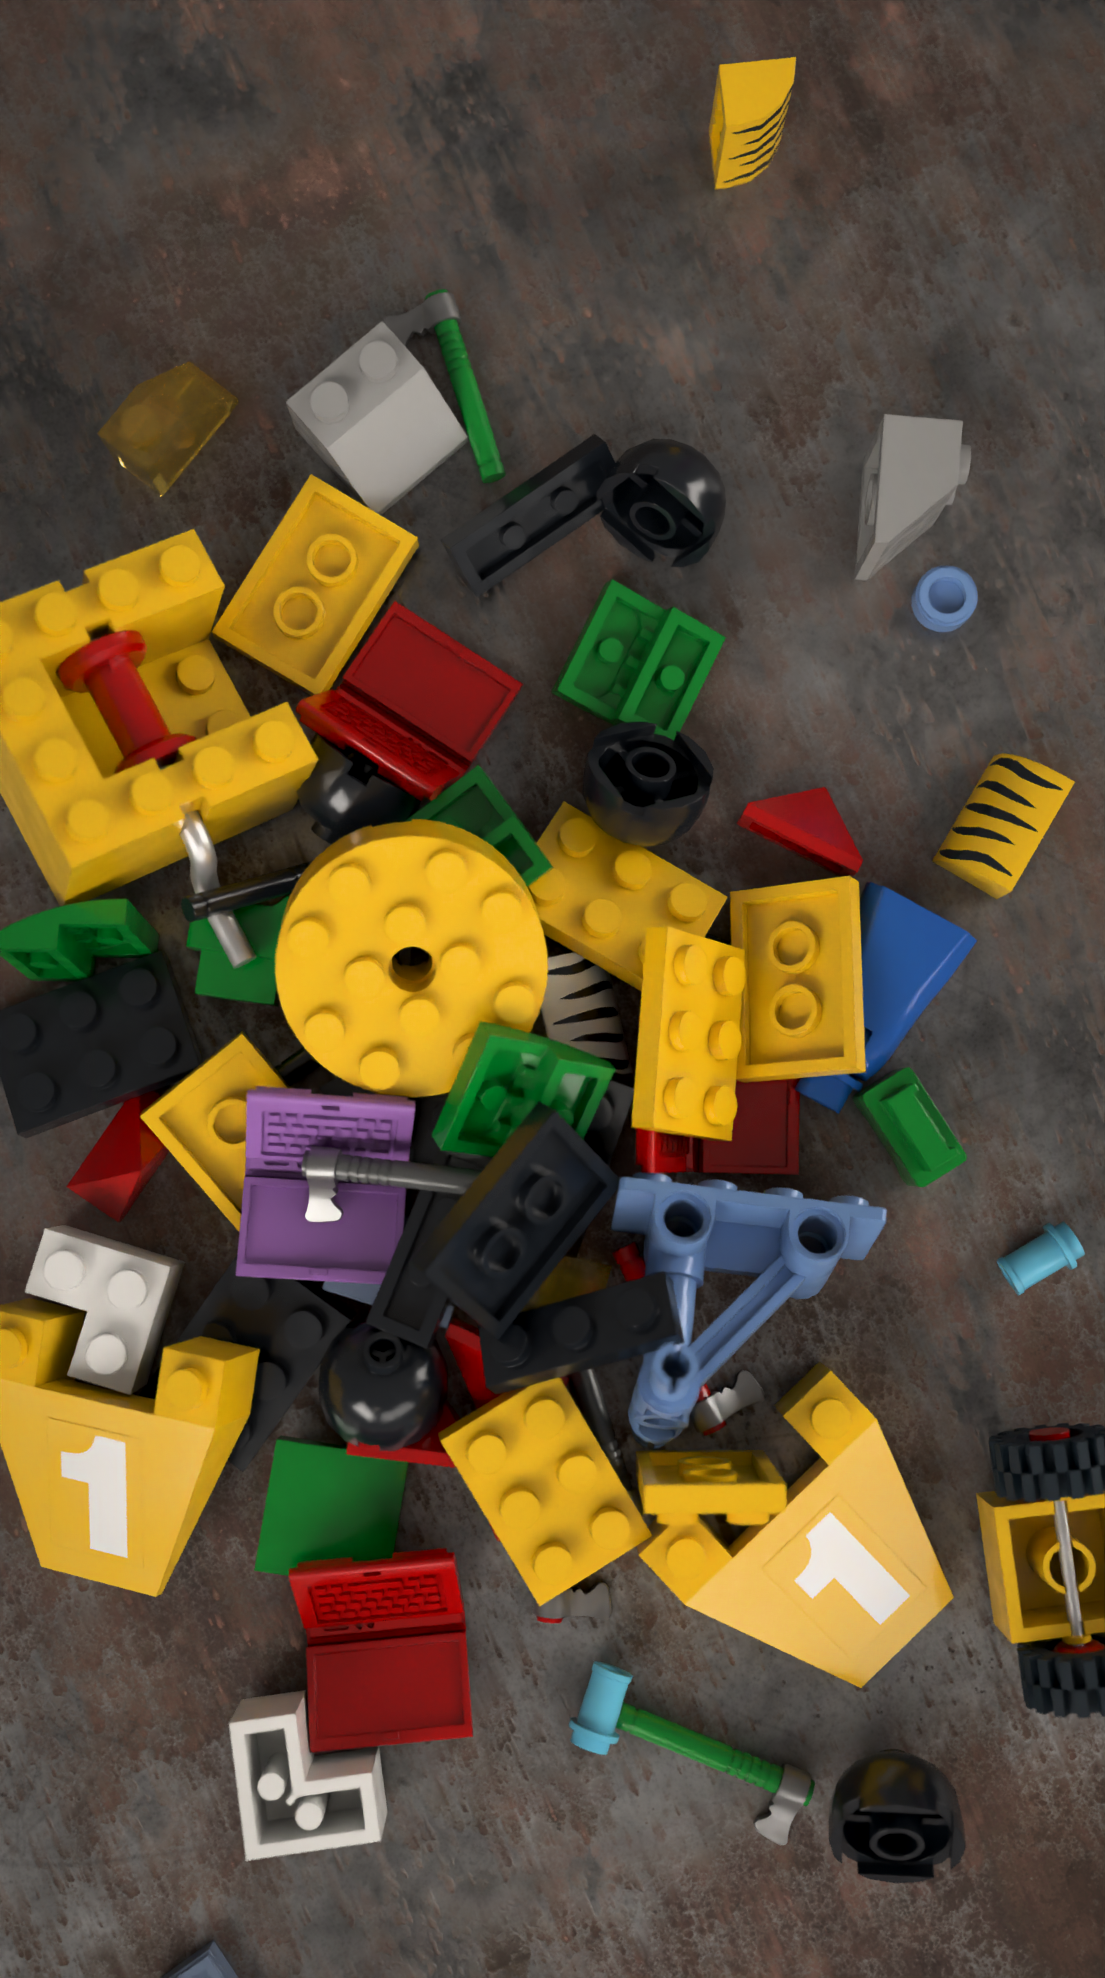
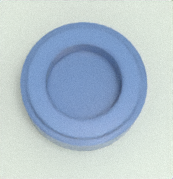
[911,565,978,632]

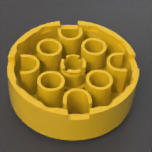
[275,819,548,1097]

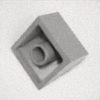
[286,321,468,515]
[854,414,971,581]

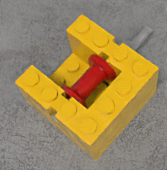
[0,529,318,968]

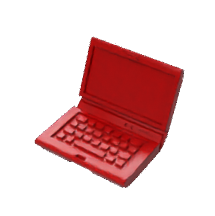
[296,601,523,801]
[636,1016,800,1175]
[289,1548,473,1753]

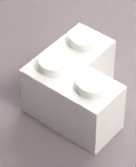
[25,1225,185,1395]
[229,1690,388,1861]

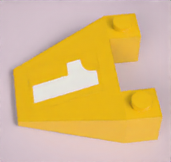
[0,1298,260,1597]
[637,1361,954,1688]

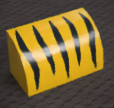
[709,57,796,189]
[932,753,1075,899]

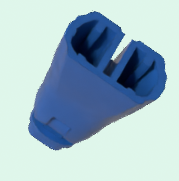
[795,882,977,1114]

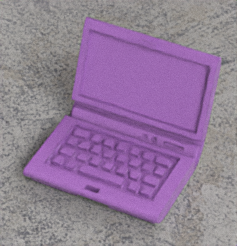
[236,1086,415,1285]

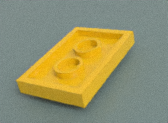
[212,474,419,696]
[528,801,728,992]
[730,876,866,1083]
[631,926,746,1141]
[140,1031,291,1231]
[438,1377,653,1606]
[636,1450,787,1525]

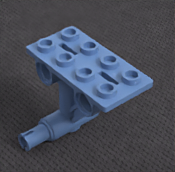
[611,1172,886,1449]

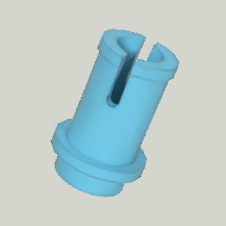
[997,1222,1085,1296]
[569,1661,633,1755]

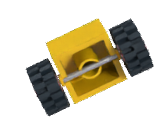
[976,1423,1105,1718]

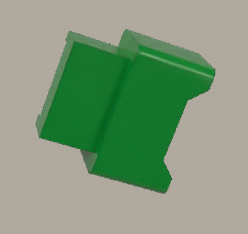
[186,893,290,1007]
[853,1067,967,1187]

